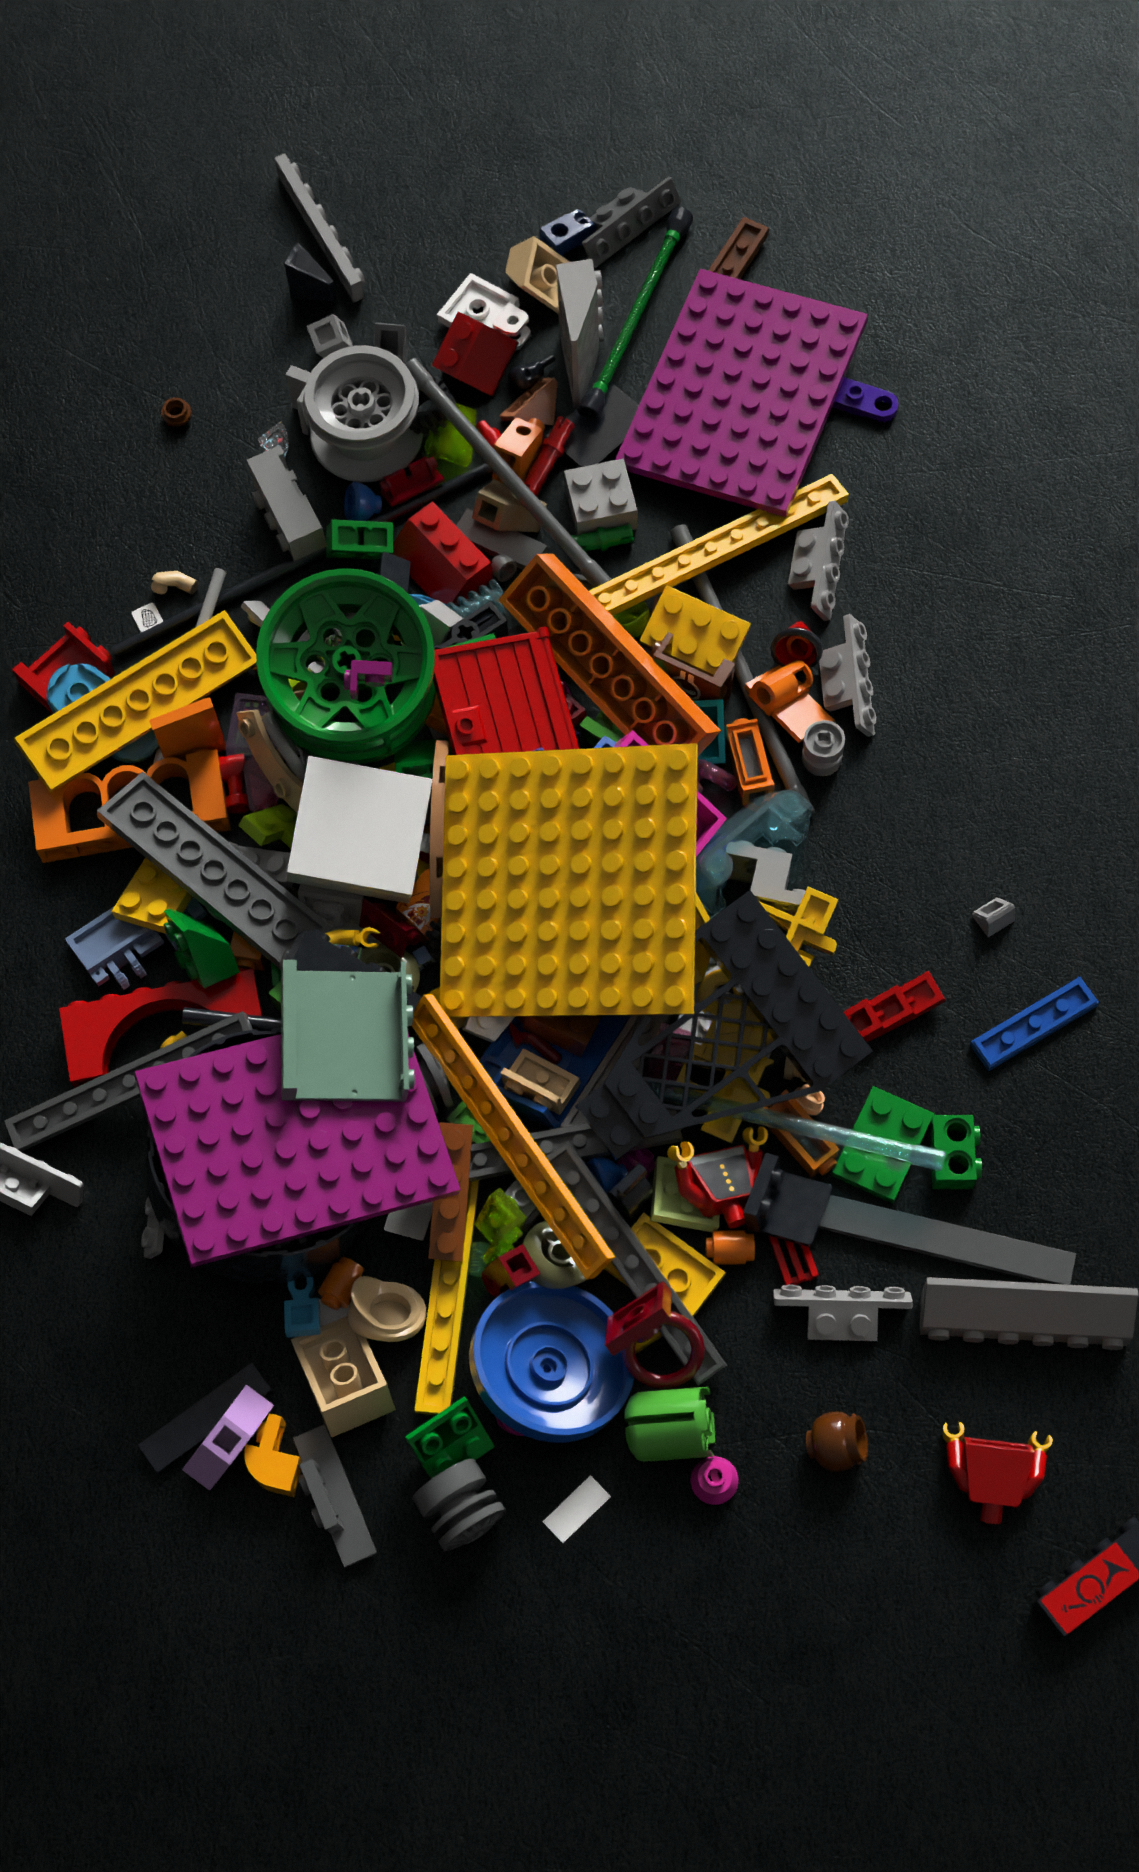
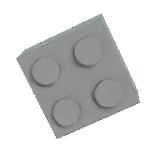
[564,458,637,535]

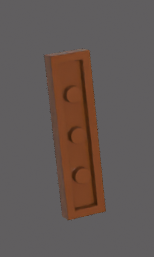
[428,1122,473,1261]

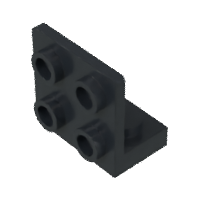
[743,1153,832,1247]

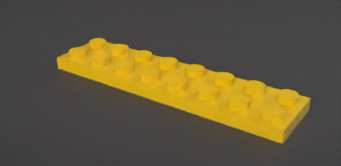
[14,610,256,793]

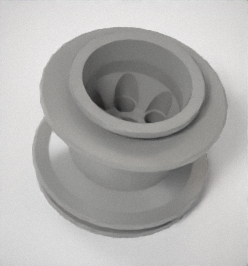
[303,345,423,482]

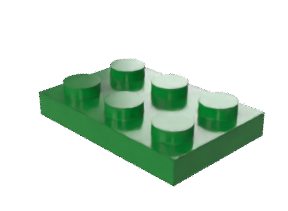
[832,1086,934,1204]

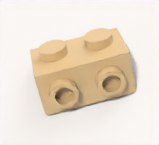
[500,1048,581,1115]

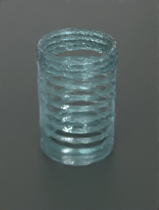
[469,1242,492,1277]

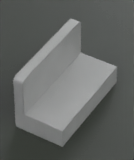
[286,365,311,436]

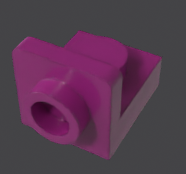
[344,660,393,700]

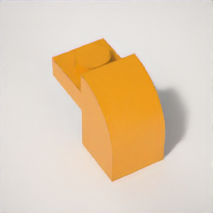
[244,1413,303,1497]

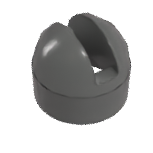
[491,554,517,582]

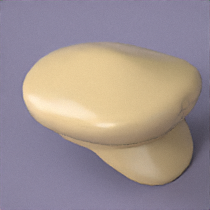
[347,1276,426,1342]

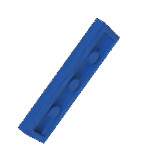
[970,977,1099,1072]

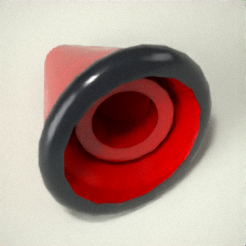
[770,621,823,671]

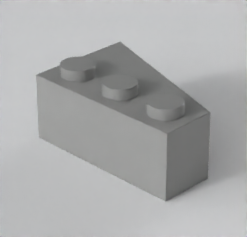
[247,445,326,561]

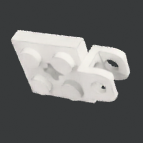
[437,273,531,351]

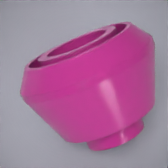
[691,1456,738,1505]

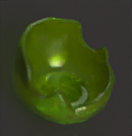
[613,601,650,638]

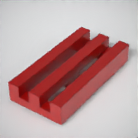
[767,1235,819,1285]

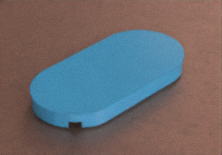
[47,663,158,763]

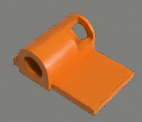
[744,660,834,743]

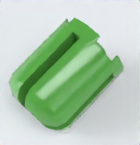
[625,1387,715,1462]

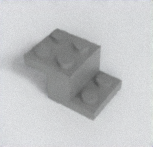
[724,840,806,926]

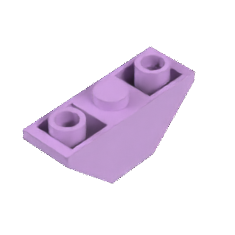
[182,1384,274,1490]

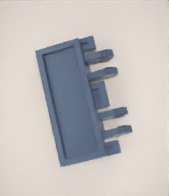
[65,897,207,990]

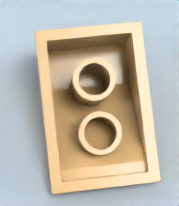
[291,1316,396,1438]

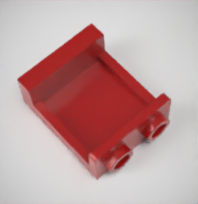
[12,622,115,715]

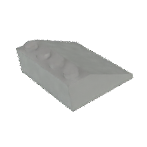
[556,259,604,409]

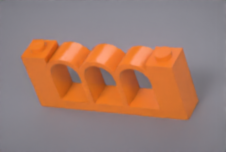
[28,748,231,863]

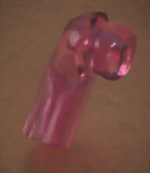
[697,759,737,791]

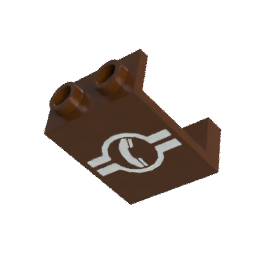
[650,632,735,707]

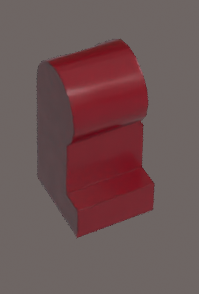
[482,1244,541,1297]

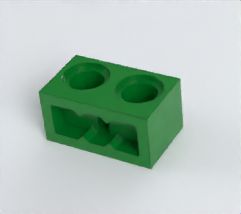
[326,519,393,560]
[930,1115,982,1189]

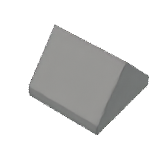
[972,898,1015,937]

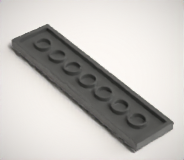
[97,772,332,970]

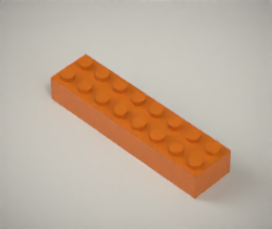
[498,554,721,756]

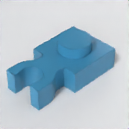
[284,1277,321,1338]

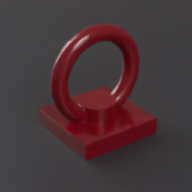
[605,1281,705,1389]

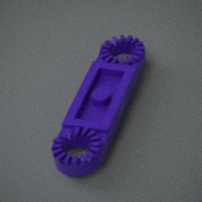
[832,377,898,423]

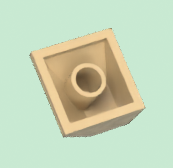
[505,236,570,314]

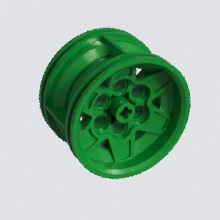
[256,569,436,765]

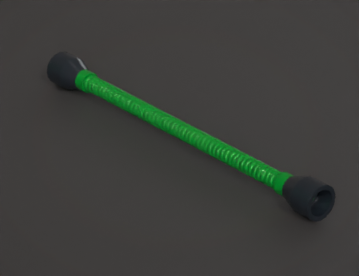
[577,207,694,421]

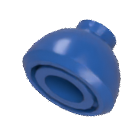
[344,482,382,521]
[586,1157,628,1194]

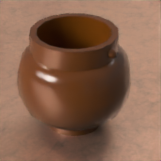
[806,1411,868,1472]

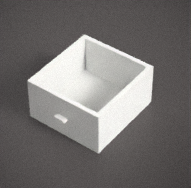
[287,756,432,904]

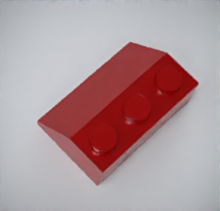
[392,501,493,610]

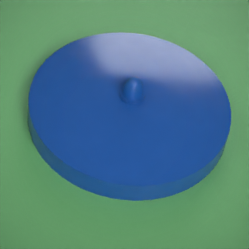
[469,1281,634,1443]

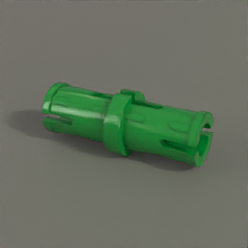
[571,523,634,552]

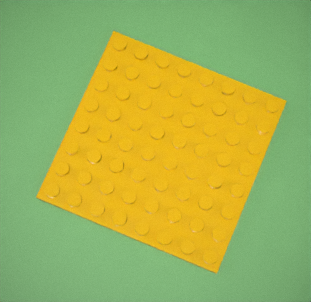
[440,743,698,1017]

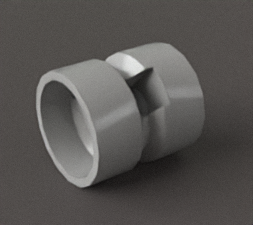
[801,720,845,776]

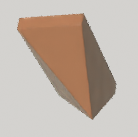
[499,378,557,425]

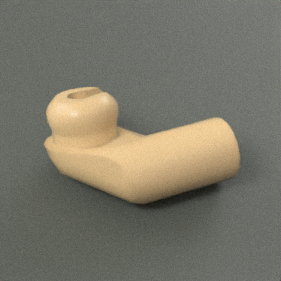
[151,571,199,595]

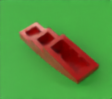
[844,971,946,1043]

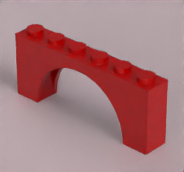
[59,968,264,1088]

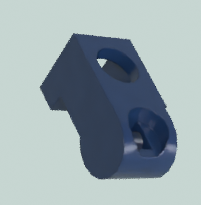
[539,210,597,257]

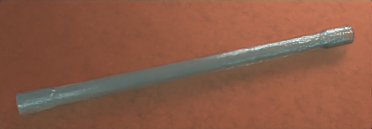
[642,1076,946,1171]

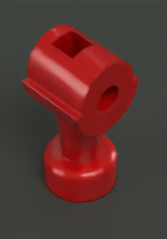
[219,753,251,814]

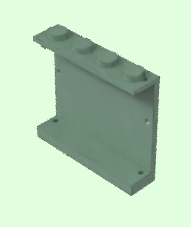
[281,960,415,1102]

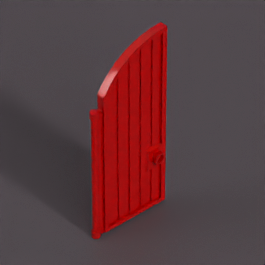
[433,627,580,755]

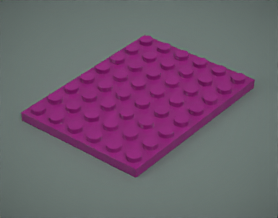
[615,269,868,517]
[135,1034,461,1268]

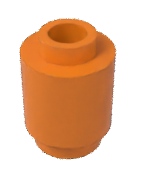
[705,1230,755,1265]
[318,1257,364,1310]

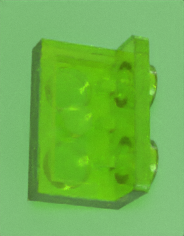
[425,403,477,467]
[474,1188,527,1264]

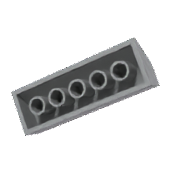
[920,1277,1138,1350]

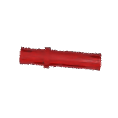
[524,417,575,497]

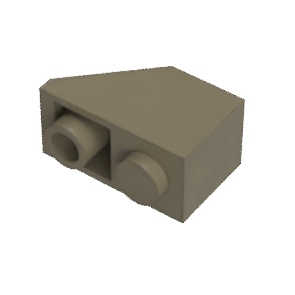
[472,479,547,532]

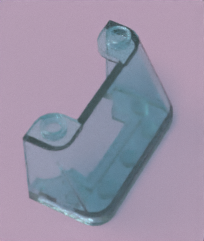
[696,790,812,915]

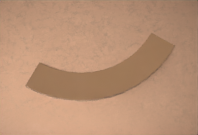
[430,740,450,918]

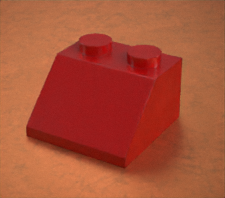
[432,311,519,397]

